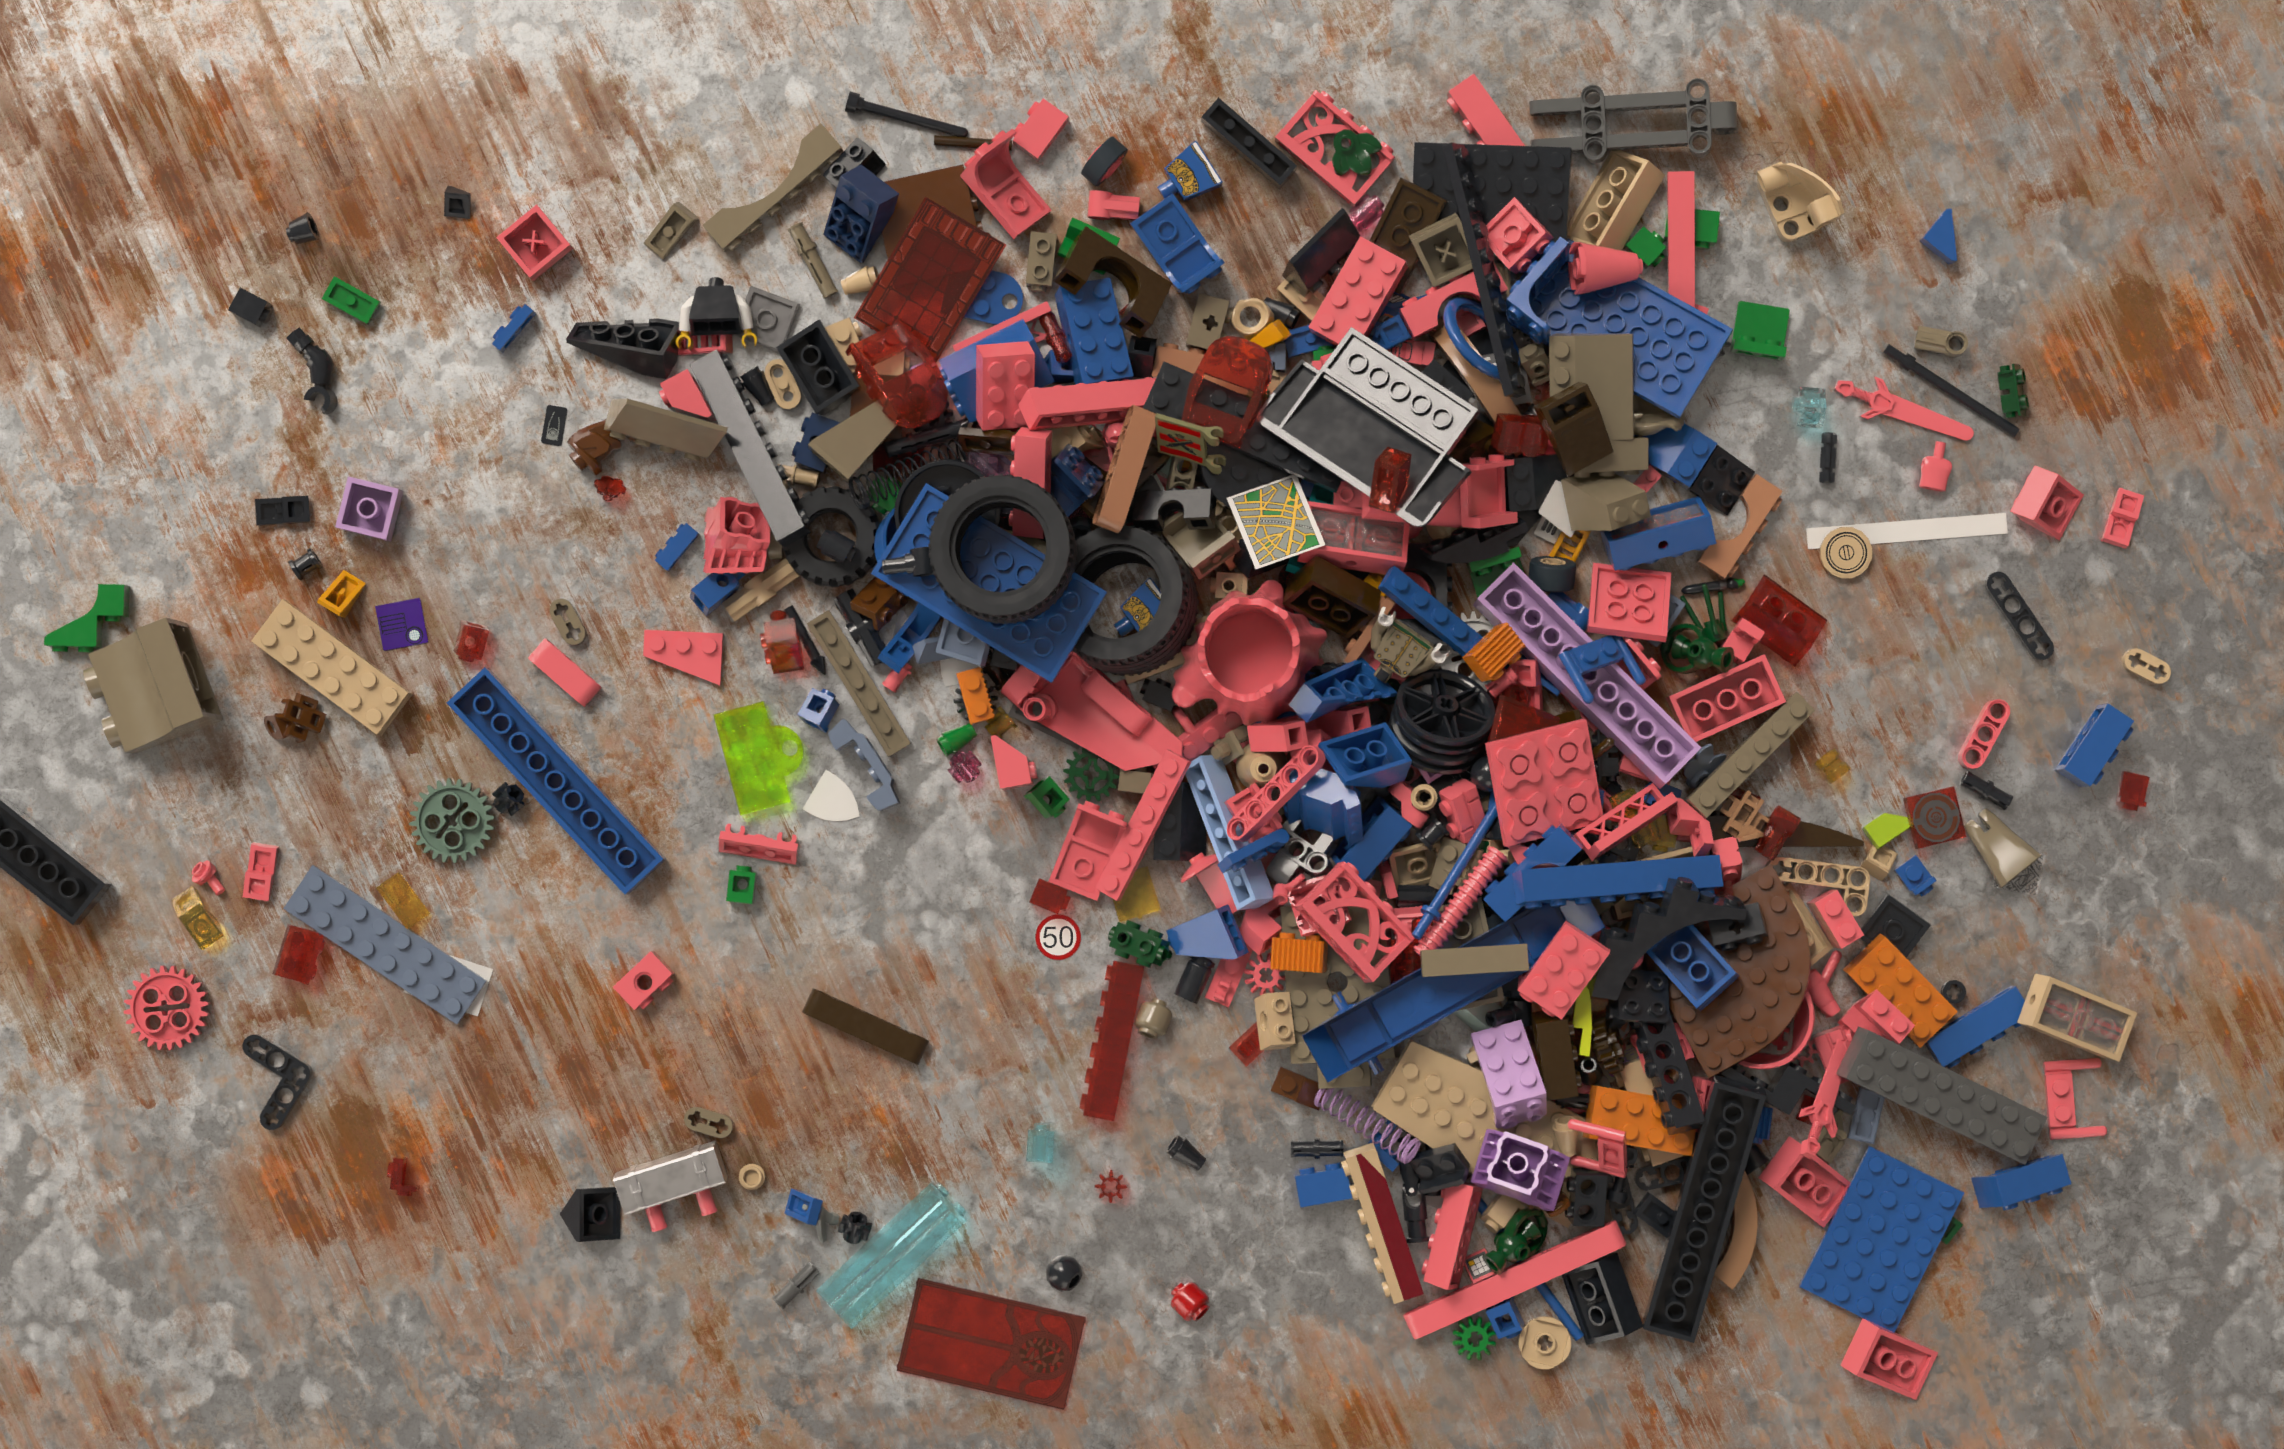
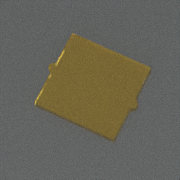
[1112,866,1161,922]

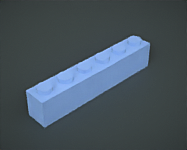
[1186,755,1275,910]

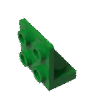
[1730,301,1790,361]
[1467,547,1524,598]

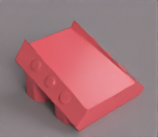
[1288,875,1351,936]

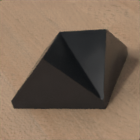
[560,1187,620,1242]

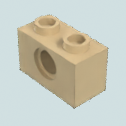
[1254,992,1296,1050]

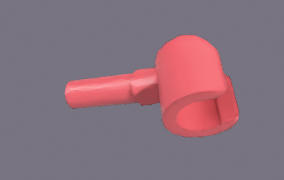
[1272,873,1305,905]

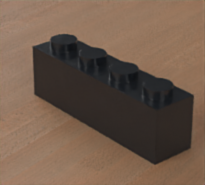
[1201,97,1297,190]

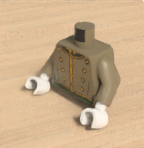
[1371,607,1450,683]

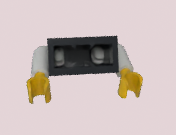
[676,277,757,350]

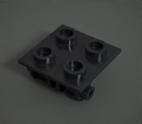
[1689,445,1755,516]

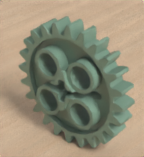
[409,778,496,863]

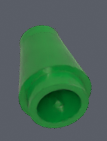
[936,723,977,757]

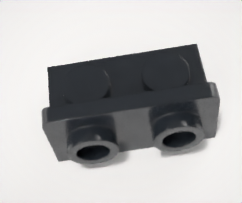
[823,138,886,188]
[1409,1143,1470,1194]

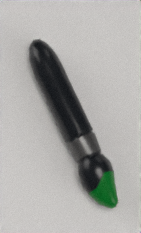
[1681,578,1745,595]

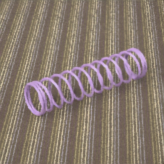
[1314,1088,1420,1164]

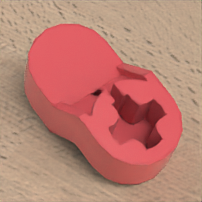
[1388,781,1430,829]

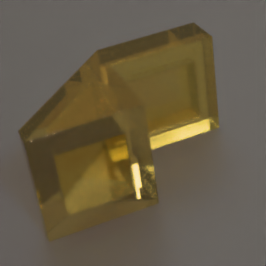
[1609,788,1662,848]

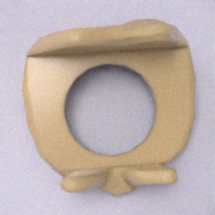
[1231,298,1274,340]

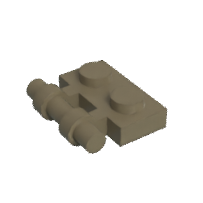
[1429,836,1484,894]

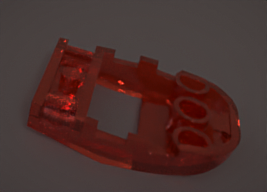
[845,321,948,428]
[1182,336,1273,448]

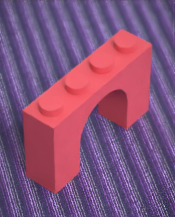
[1247,706,1371,752]

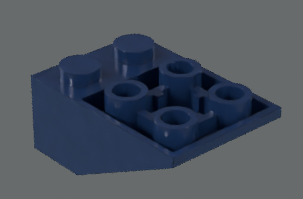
[823,165,899,264]

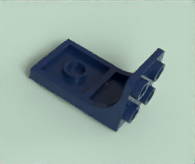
[1051,443,1105,517]

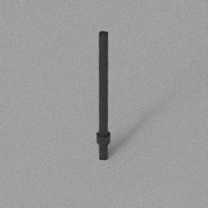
[1883,344,2020,437]

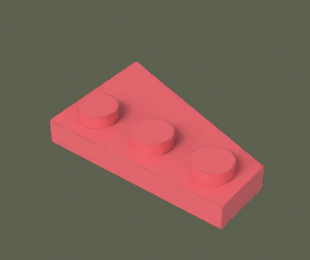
[643,630,724,686]

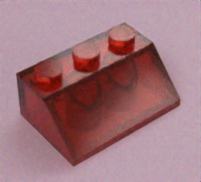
[1731,574,1827,667]

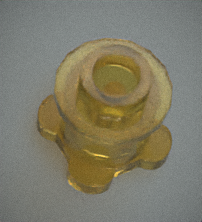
[984,706,1018,739]

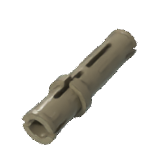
[787,222,838,299]

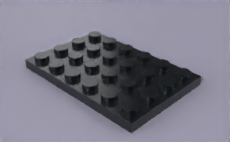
[1413,142,1572,242]

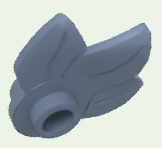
[1684,744,1727,789]

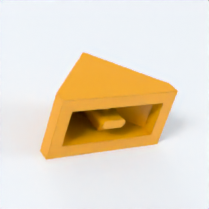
[317,570,366,618]

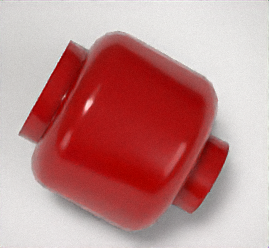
[1171,1282,1210,1321]

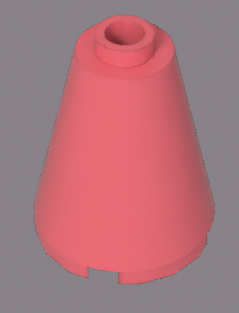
[1568,242,1643,295]

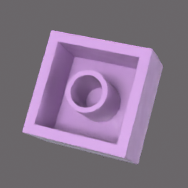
[335,476,404,542]

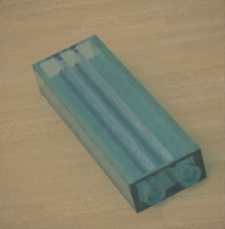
[816,1181,968,1329]

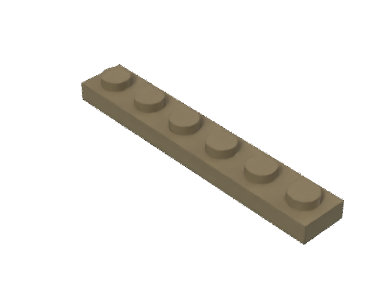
[807,610,911,757]

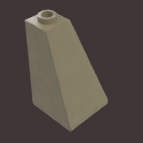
[808,393,910,483]

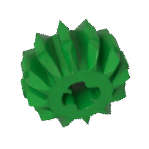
[1452,1316,1496,1360]

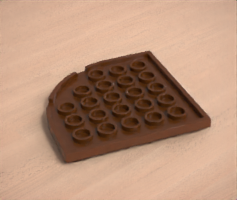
[1644,864,1811,1079]

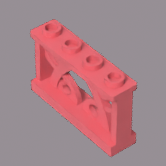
[1274,90,1395,208]
[1294,862,1415,983]

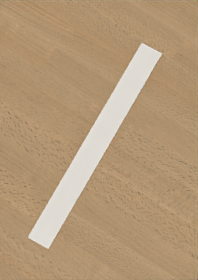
[1806,513,2008,549]

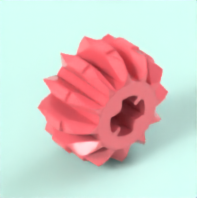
[1244,953,1285,996]

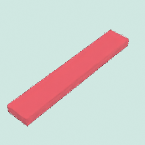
[1667,171,1695,308]

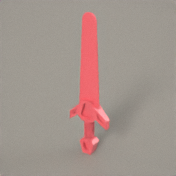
[1834,376,1974,441]
[1798,1029,1850,1159]

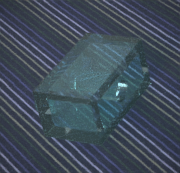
[1026,1122,1055,1163]

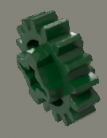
[1063,747,1119,802]

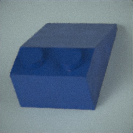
[1634,423,1717,490]
[1318,722,1412,788]

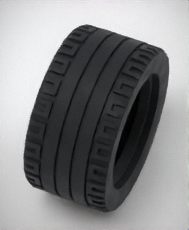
[928,474,1077,624]
[1073,524,1199,676]

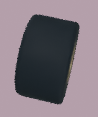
[1528,556,1576,592]

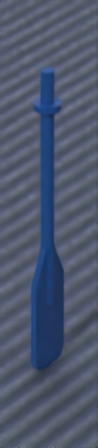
[1411,721,1548,940]

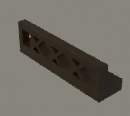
[1080,437,1171,531]

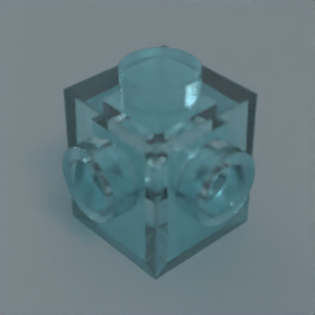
[1791,387,1827,429]

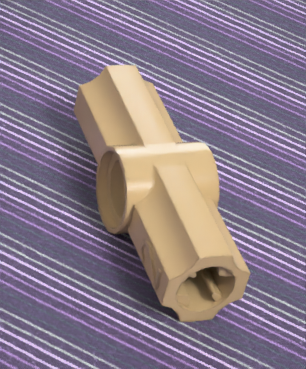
[722,558,799,622]

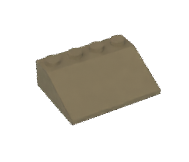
[1549,333,1634,440]
[603,398,728,462]

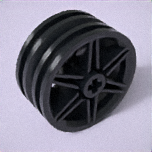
[1388,669,1495,774]

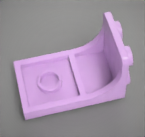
[1471,1020,1547,1129]

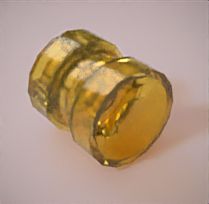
[1814,748,1851,784]

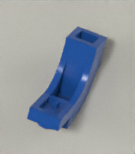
[878,603,943,674]

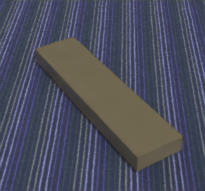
[1420,944,1529,977]

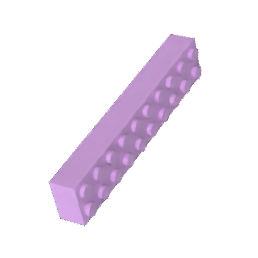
[1473,563,1702,789]

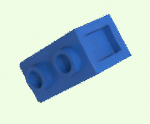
[1368,1120,1399,1172]

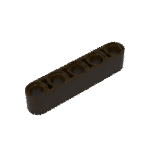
[802,988,929,1065]

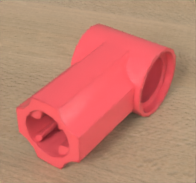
[1087,190,1140,220]

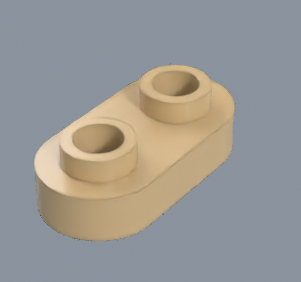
[764,359,802,410]

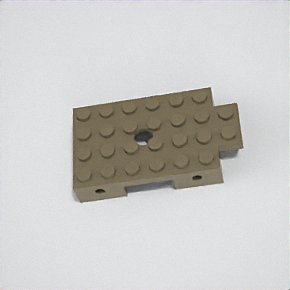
[1280,899,1400,1089]

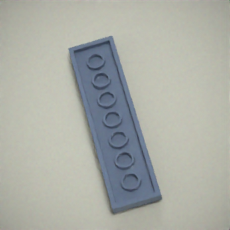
[283,865,487,1024]

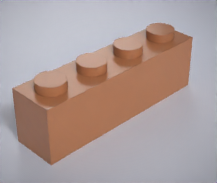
[1152,343,1260,396]

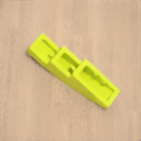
[1573,985,1592,1056]

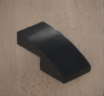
[254,495,310,526]

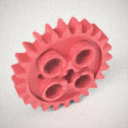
[123,965,210,1050]

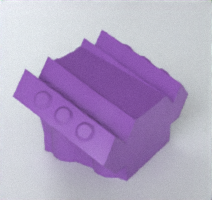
[1471,1129,1570,1211]

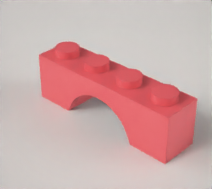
[1399,261,1508,340]

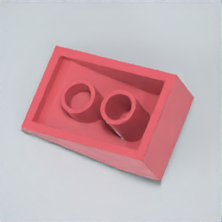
[1758,1136,1850,1228]
[1840,1318,1938,1400]

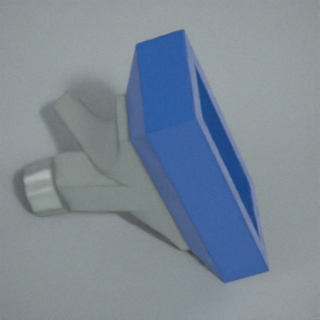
[784,1188,839,1243]

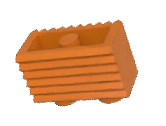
[1462,622,1525,682]
[956,667,996,725]
[1270,932,1328,973]

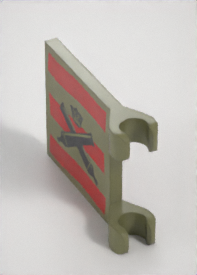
[1155,413,1226,474]

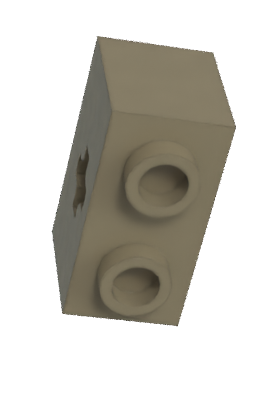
[1186,293,1233,354]

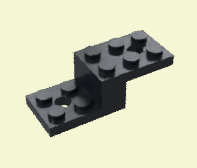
[1720,1062,1857,1115]

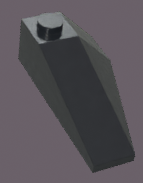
[566,318,681,379]

